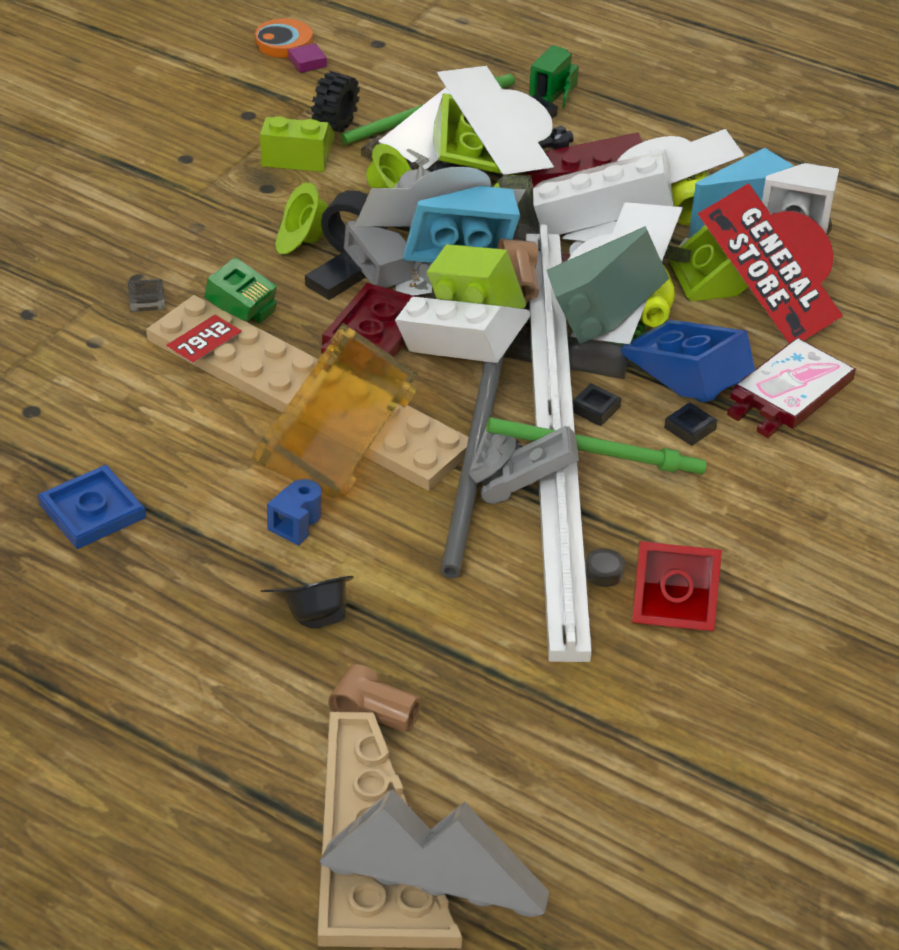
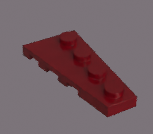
[522,132,642,184]

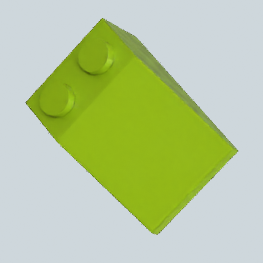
[433,93,501,173]

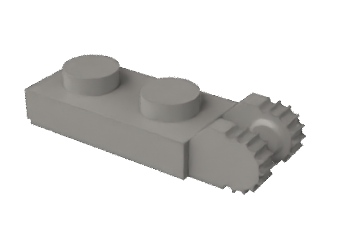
[480,426,579,504]

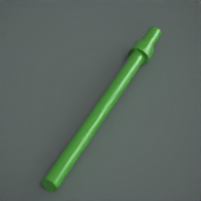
[486,417,706,475]

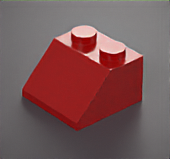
[632,541,722,631]

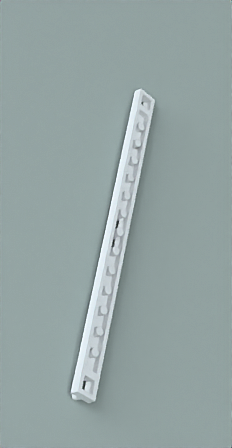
[525,225,591,662]

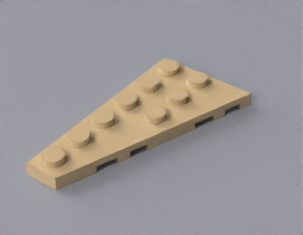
[318,712,462,948]

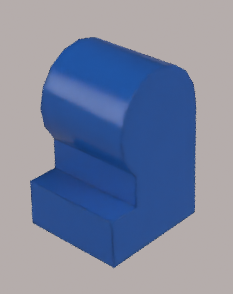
[267,479,321,545]

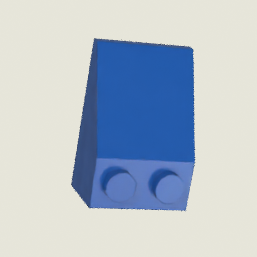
[621,319,755,402]

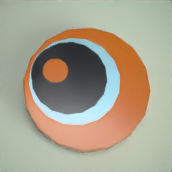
[255,18,314,58]

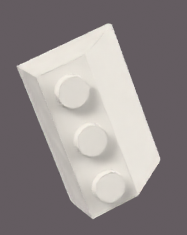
[762,163,839,234]
[395,296,531,363]

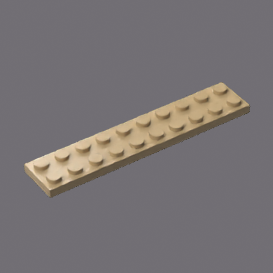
[146,295,468,491]

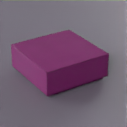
[288,43,327,73]

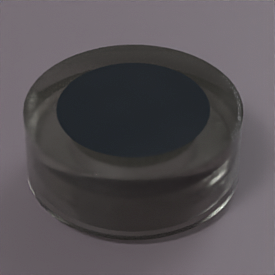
[585,548,625,587]

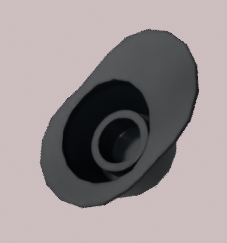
[260,576,354,628]

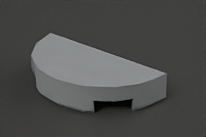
[469,427,516,484]

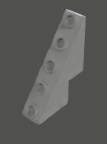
[319,789,550,917]

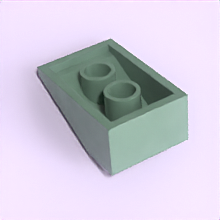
[546,226,669,344]

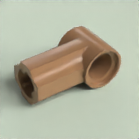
[497,239,540,303]
[328,664,421,732]

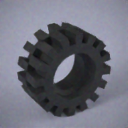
[311,71,360,132]

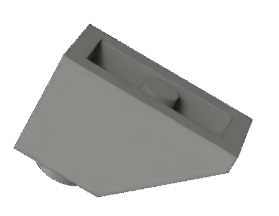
[344,221,416,288]

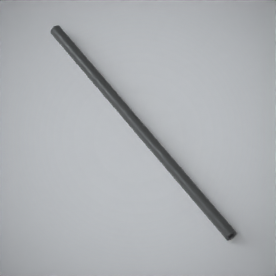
[440,239,522,578]

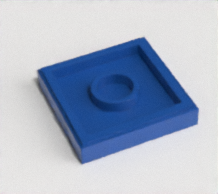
[38,465,146,549]

